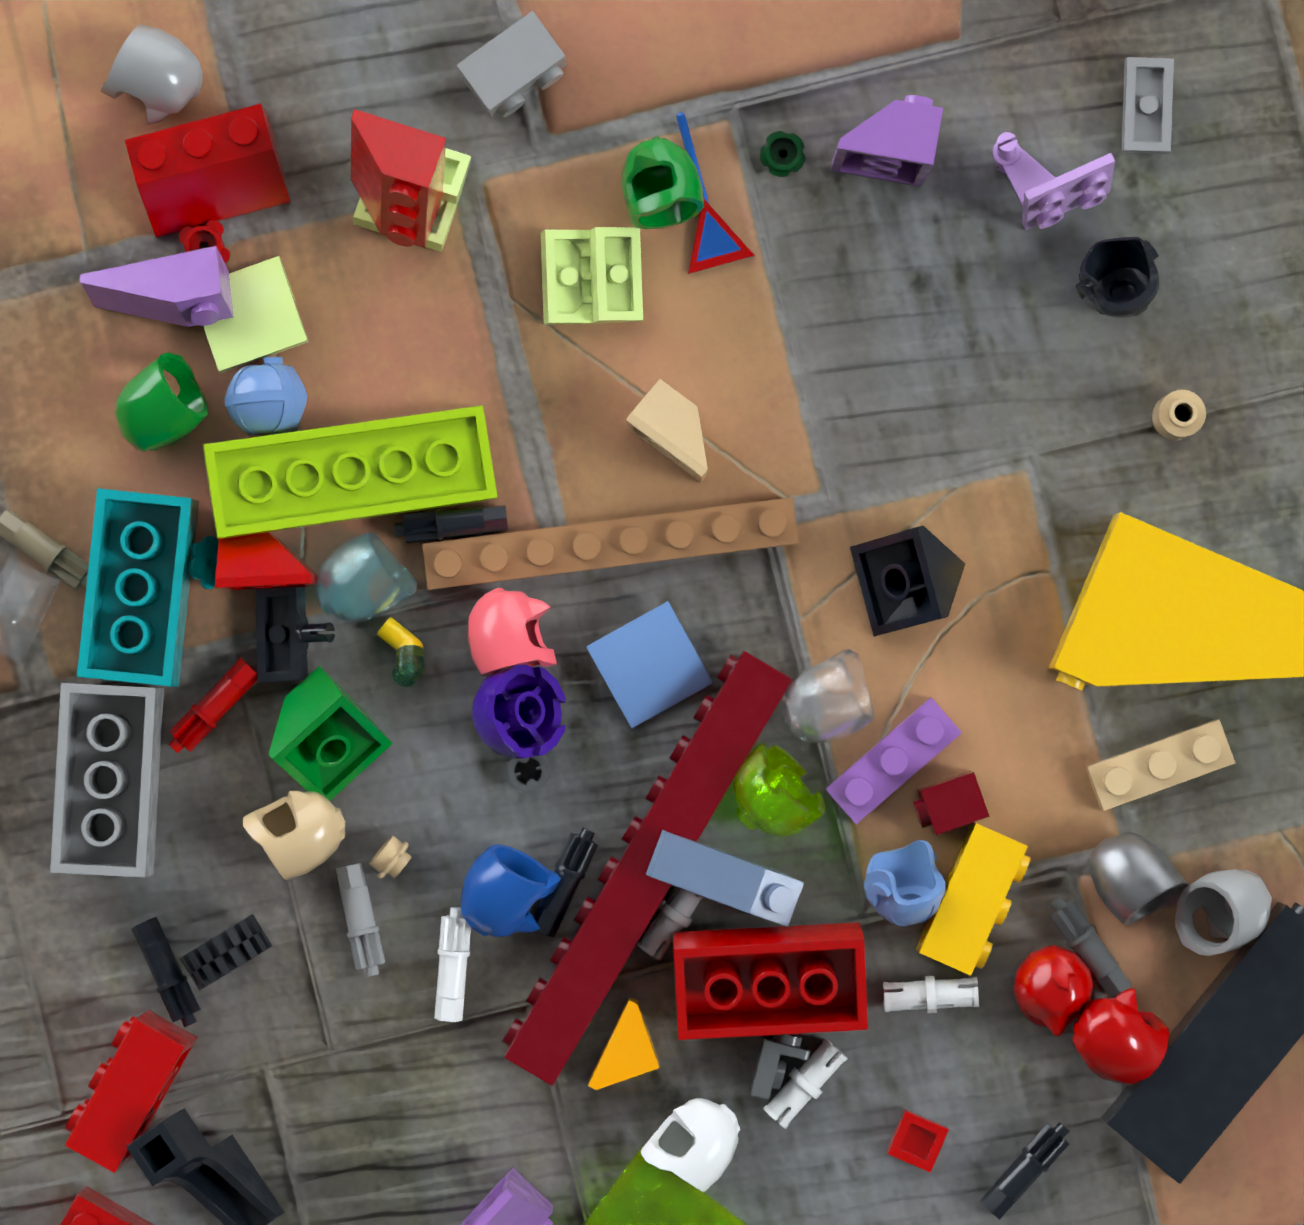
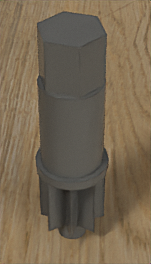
[1048,896,1131,998]

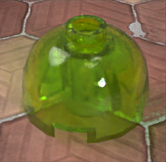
[733,743,825,837]

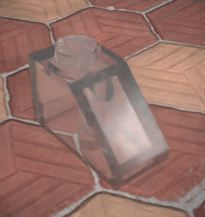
[0,558,61,664]

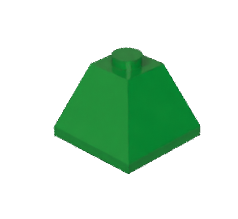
[269,665,393,801]

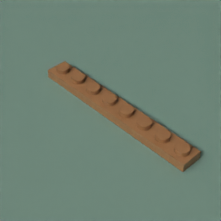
[422,497,799,591]

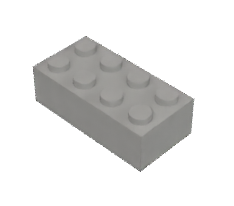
[50,683,164,878]

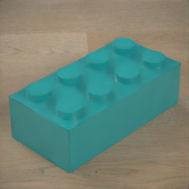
[77,488,199,687]

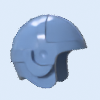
[224,357,308,436]
[863,840,946,926]

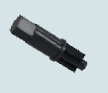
[394,505,508,543]
[533,827,598,937]
[132,917,201,1028]
[980,1122,1070,1220]

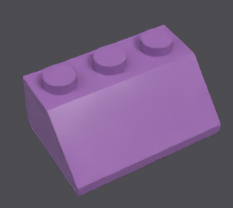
[830,95,943,187]

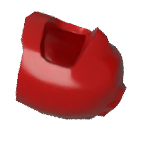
[1013,945,1094,1037]
[1072,988,1169,1085]

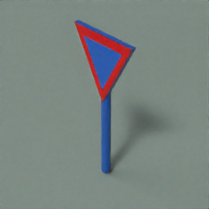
[676,112,755,274]

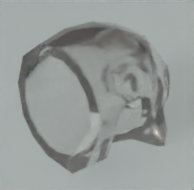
[783,649,875,743]

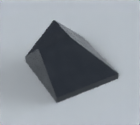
[850,525,965,637]

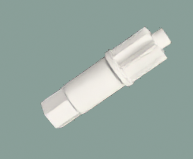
[434,907,471,1022]

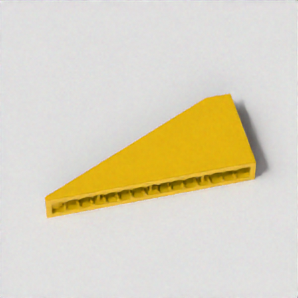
[1049,512,1304,691]

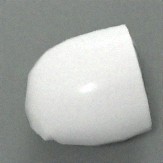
[641,1098,740,1192]

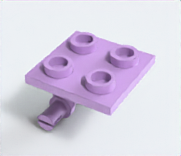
[992,132,1115,230]

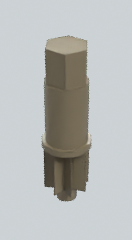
[0,509,89,591]

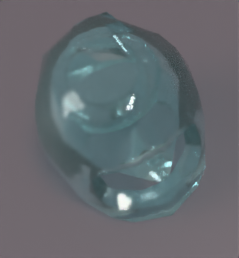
[316,532,417,621]

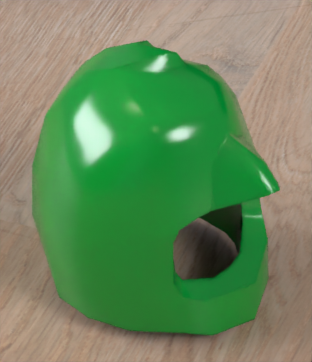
[622,136,704,230]
[114,352,208,452]

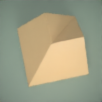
[626,379,708,483]

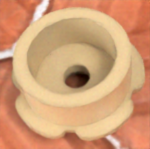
[369,835,411,879]

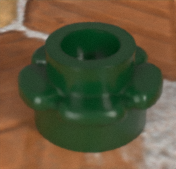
[760,131,806,177]

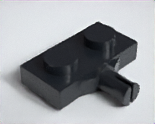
[255,587,335,682]

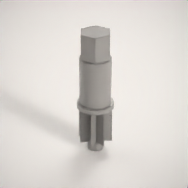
[336,863,385,977]

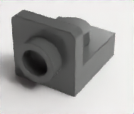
[749,1034,810,1100]

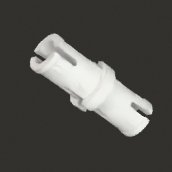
[883,976,979,1014]
[763,1038,848,1129]

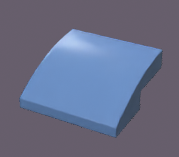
[586,601,713,728]

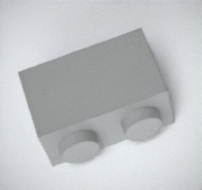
[457,11,567,119]

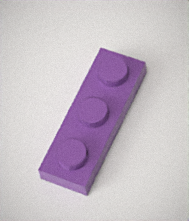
[825,697,962,824]

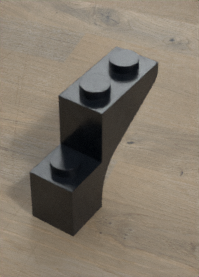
[126,1108,285,1225]

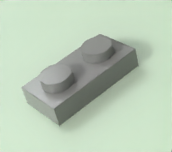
[1121,57,1174,155]

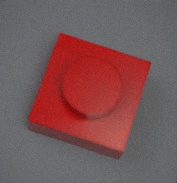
[886,1109,949,1173]

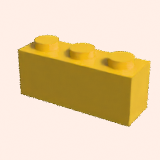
[916,822,1030,976]

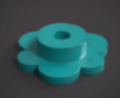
[189,536,219,590]

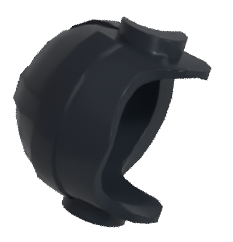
[1076,237,1159,318]

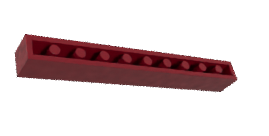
[502,651,793,1086]

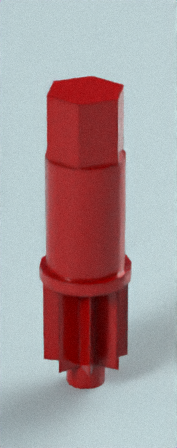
[168,657,258,753]

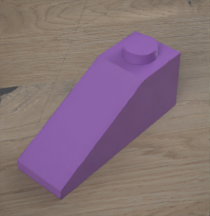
[80,246,233,327]

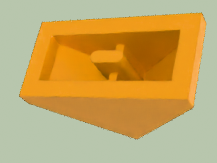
[588,996,659,1090]

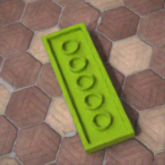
[203,405,498,540]

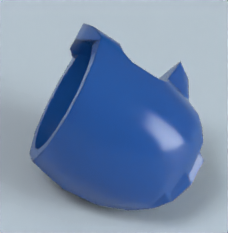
[461,844,561,937]

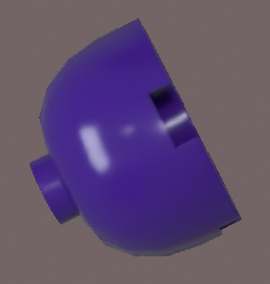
[472,664,566,759]

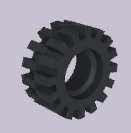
[180,914,272,991]

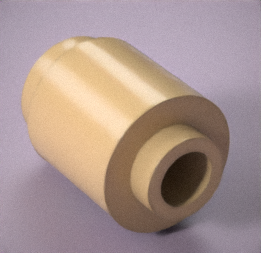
[1152,390,1206,440]

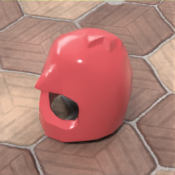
[468,588,557,677]

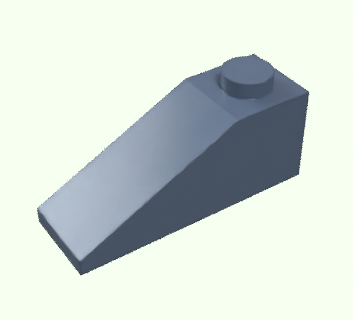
[646,830,804,927]

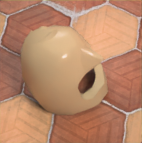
[243,791,345,880]

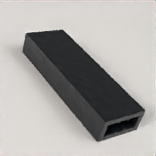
[1101,902,1304,1184]

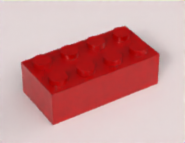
[672,922,868,1040]

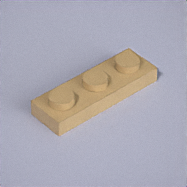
[1085,719,1235,811]

